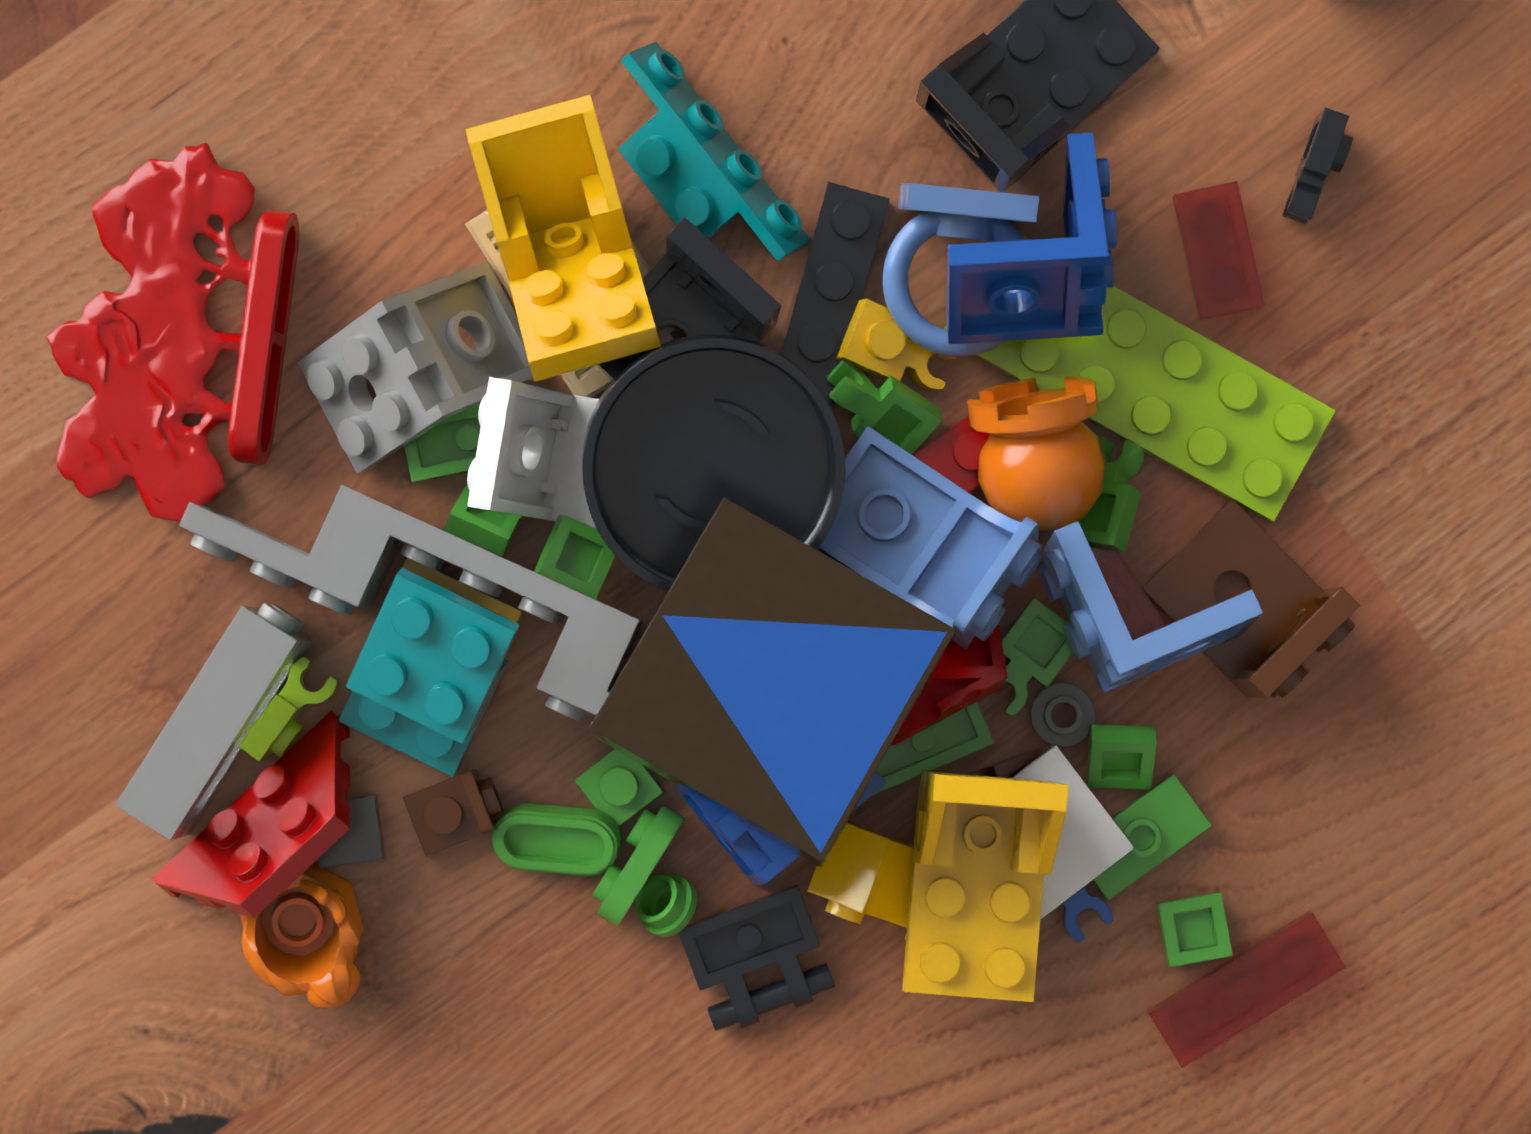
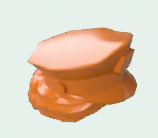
[240,863,364,1009]

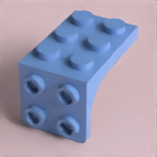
[817,426,1042,649]

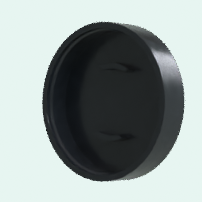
[582,334,846,591]

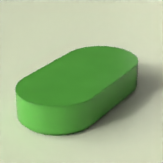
[492,803,622,876]

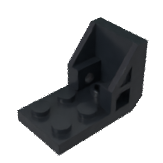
[916,0,1160,193]

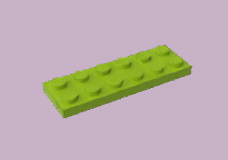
[944,234,1336,522]

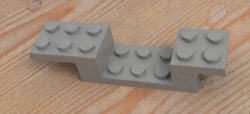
[179,485,643,721]

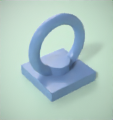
[882,183,1039,357]

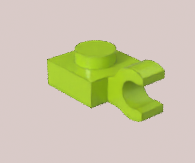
[238,657,340,761]

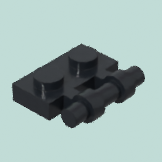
[679,885,835,1031]

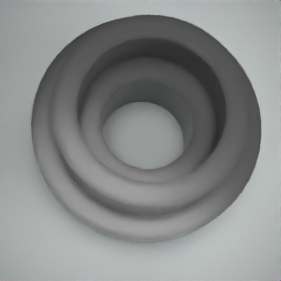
[1030,683,1095,747]

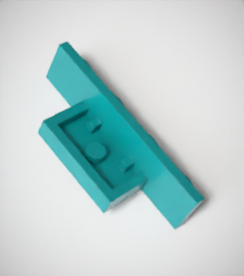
[618,42,812,262]

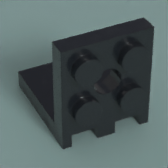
[597,217,781,380]

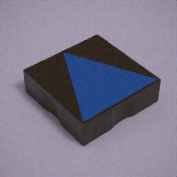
[589,497,956,868]

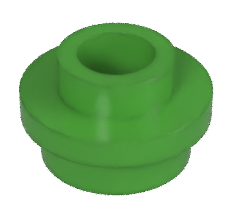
[636,874,697,937]

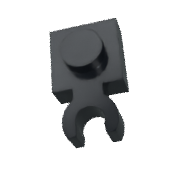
[1282,107,1353,224]

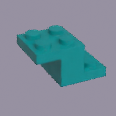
[339,568,520,777]

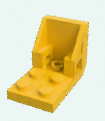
[465,95,661,382]
[902,771,1069,1002]

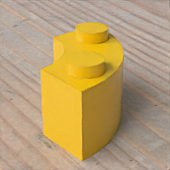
[807,822,914,940]

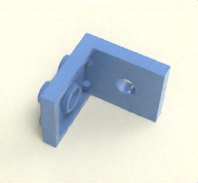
[1037,521,1263,694]

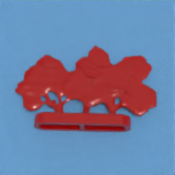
[45,143,299,522]

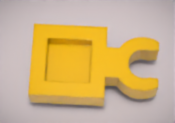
[836,298,956,391]

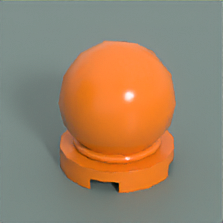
[967,376,1106,532]

